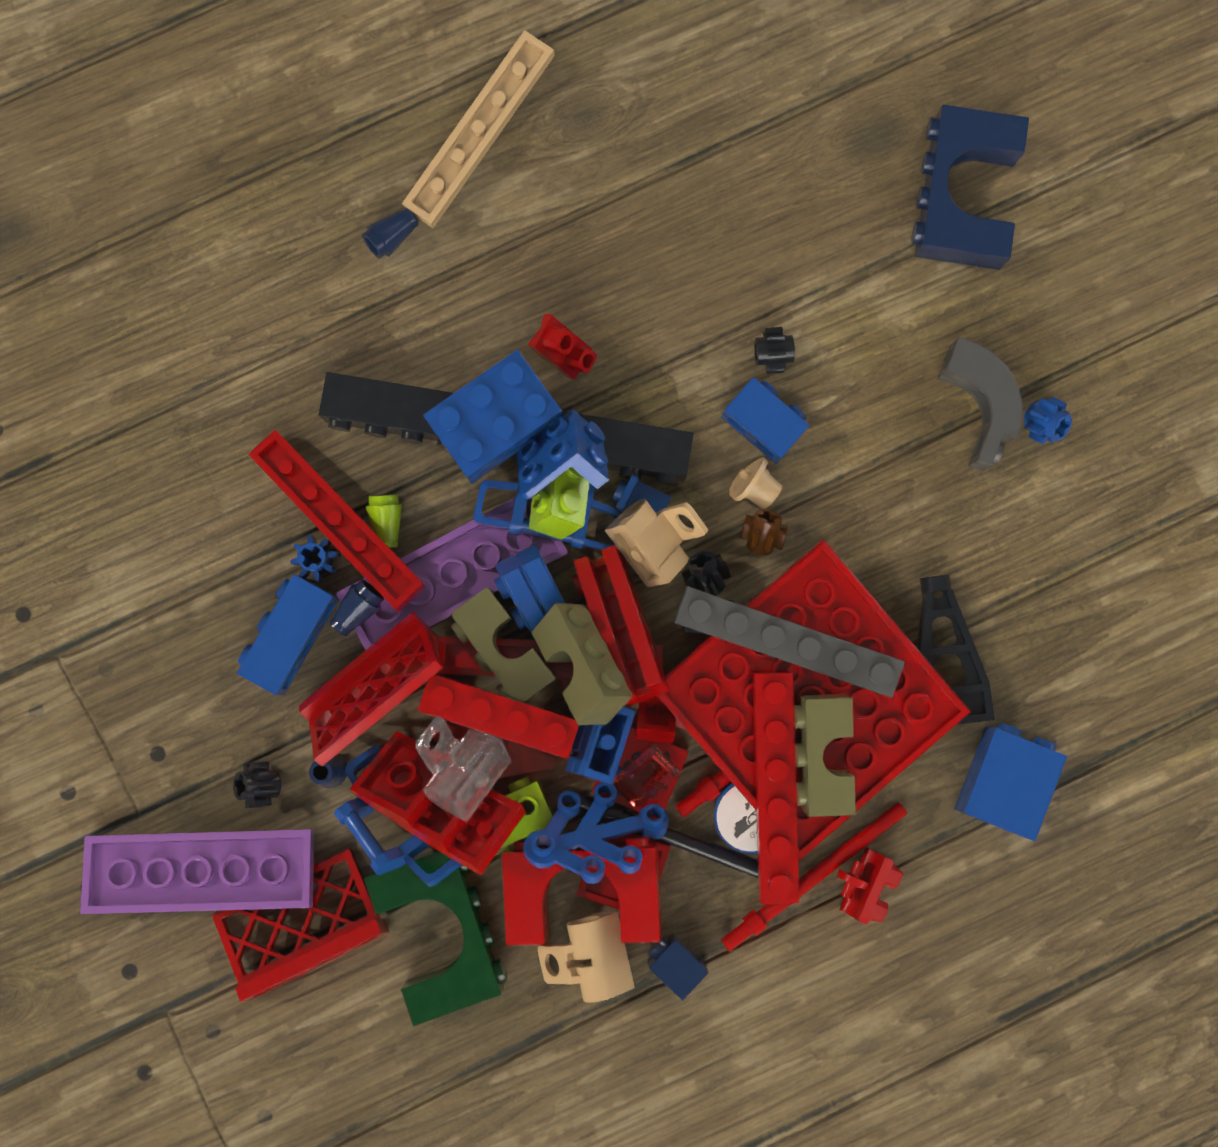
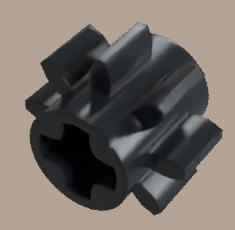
[754,327,795,374]
[682,551,731,596]
[233,761,281,808]

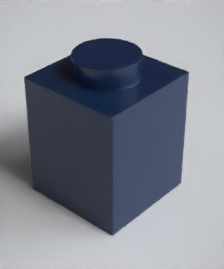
[648,933,709,1001]

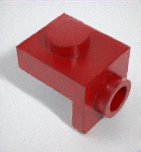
[635,696,676,744]

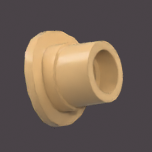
[729,457,782,509]

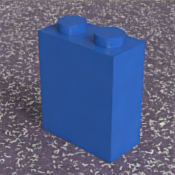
[954,723,1067,841]

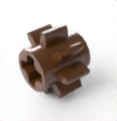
[740,509,788,555]

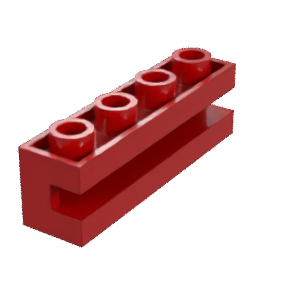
[573,545,670,707]

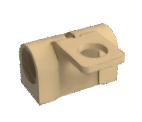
[604,499,708,587]
[538,912,635,1003]

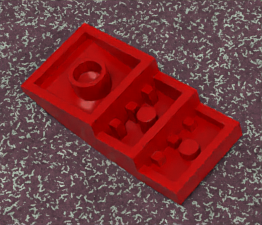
[350,730,526,875]

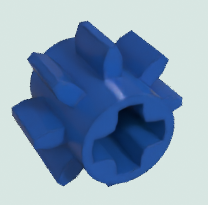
[1024,397,1072,444]
[290,535,340,582]

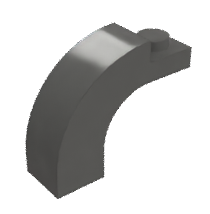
[938,337,1023,471]

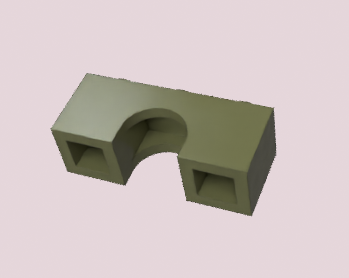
[450,587,558,703]
[532,603,633,725]
[794,694,856,817]

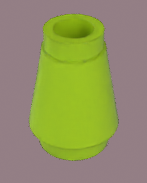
[365,495,403,548]

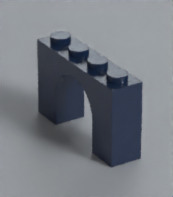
[911,105,1029,270]

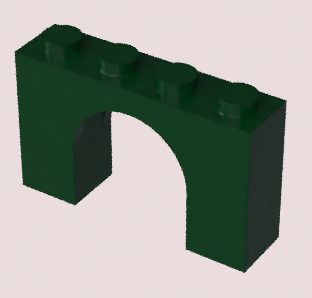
[364,849,507,1027]

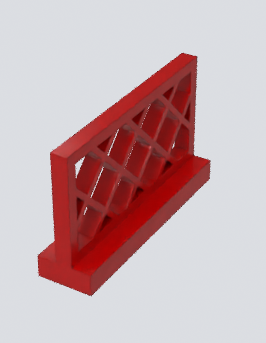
[299,611,443,767]
[212,849,390,1002]

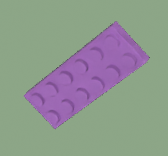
[336,496,569,650]
[80,829,314,914]

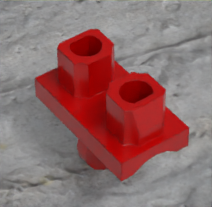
[527,313,597,380]
[836,847,903,925]

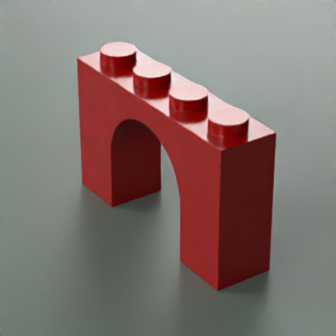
[417,674,579,759]
[502,835,663,945]

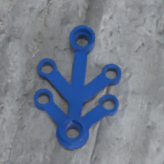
[524,783,669,884]

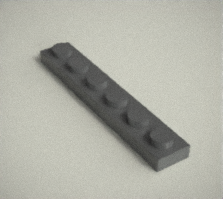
[674,586,905,698]

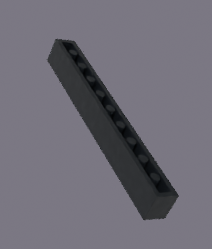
[318,372,694,486]

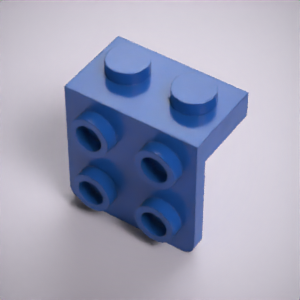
[517,409,609,499]

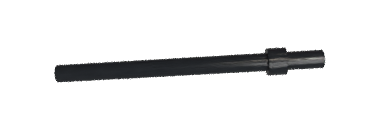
[579,794,758,878]

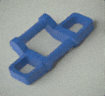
[473,480,622,551]
[334,744,462,887]

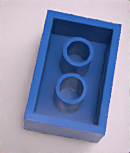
[423,349,563,484]

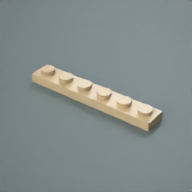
[402,30,555,228]

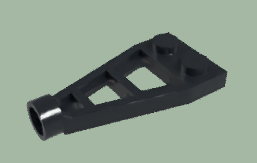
[917,574,995,725]

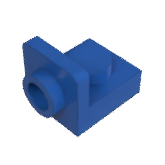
[612,475,671,513]

